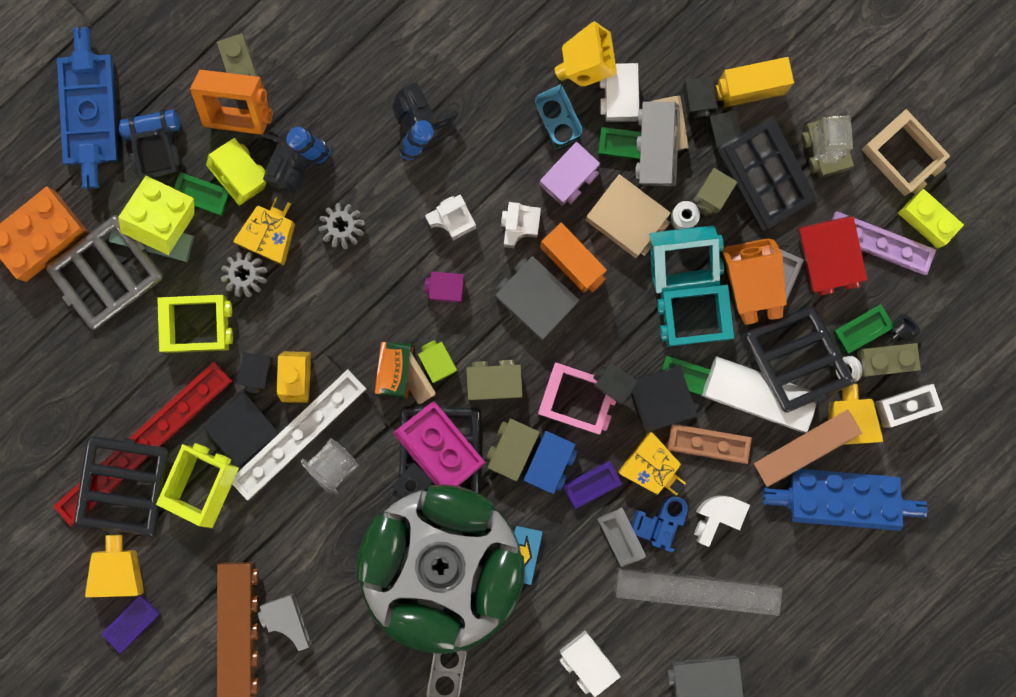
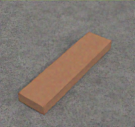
[754,409,863,487]

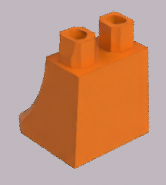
[722,239,787,325]

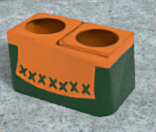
[375,342,414,399]

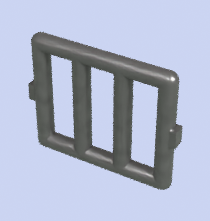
[46,215,163,330]

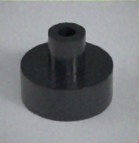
[891,314,920,342]

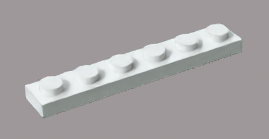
[232,369,367,501]

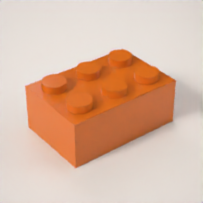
[0,186,88,282]

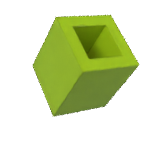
[418,340,457,384]

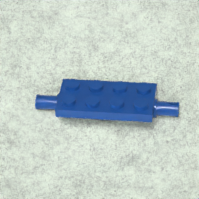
[57,27,119,189]
[763,469,927,531]

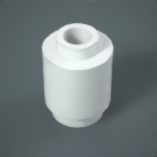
[670,201,700,230]

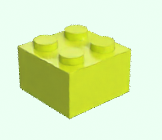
[118,176,195,256]

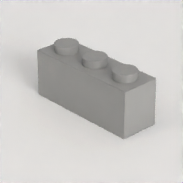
[636,102,680,186]

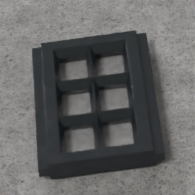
[717,115,817,232]

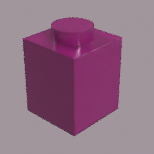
[424,272,464,304]

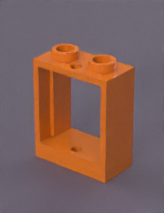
[190,70,273,135]
[540,223,606,293]

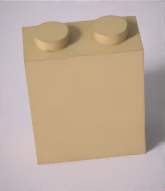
[586,174,670,258]

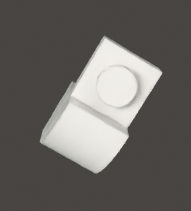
[694,496,750,547]

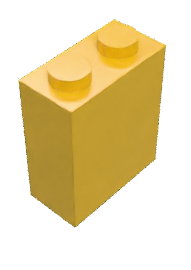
[715,57,794,108]

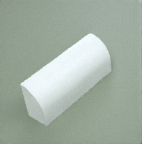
[701,356,816,433]

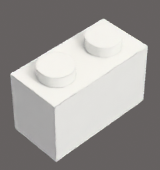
[600,63,639,122]
[875,384,943,428]
[560,631,620,697]

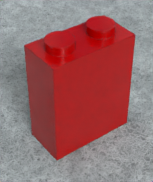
[797,216,867,295]

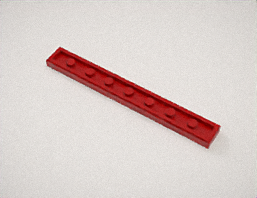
[53,361,234,526]

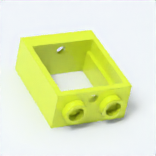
[158,295,233,353]
[156,443,239,528]

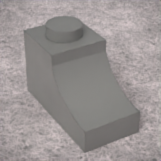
[258,593,312,651]

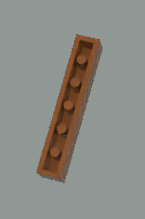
[217,562,259,697]

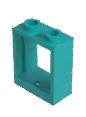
[649,225,724,293]
[657,285,734,347]

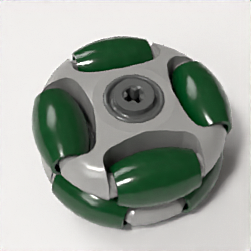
[357,484,525,654]

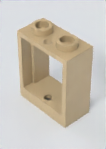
[861,109,950,196]

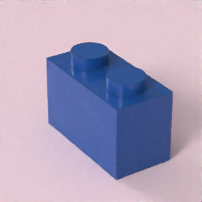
[523,431,578,494]

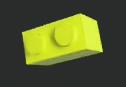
[206,138,267,206]
[898,189,964,249]

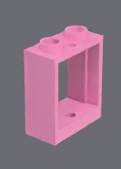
[538,362,616,435]

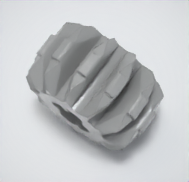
[319,203,365,249]
[221,252,267,297]

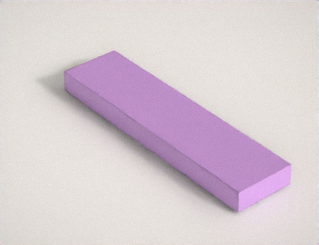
[832,211,936,275]

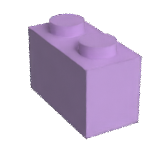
[539,142,600,206]

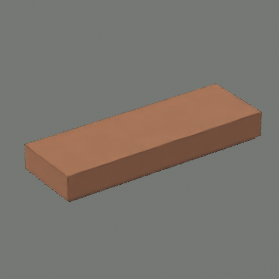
[667,424,752,464]

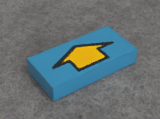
[515,526,542,585]

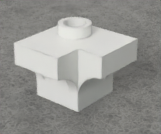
[425,195,476,241]
[501,202,541,248]

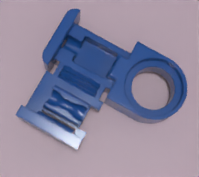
[631,496,688,552]

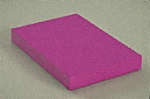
[393,401,486,486]

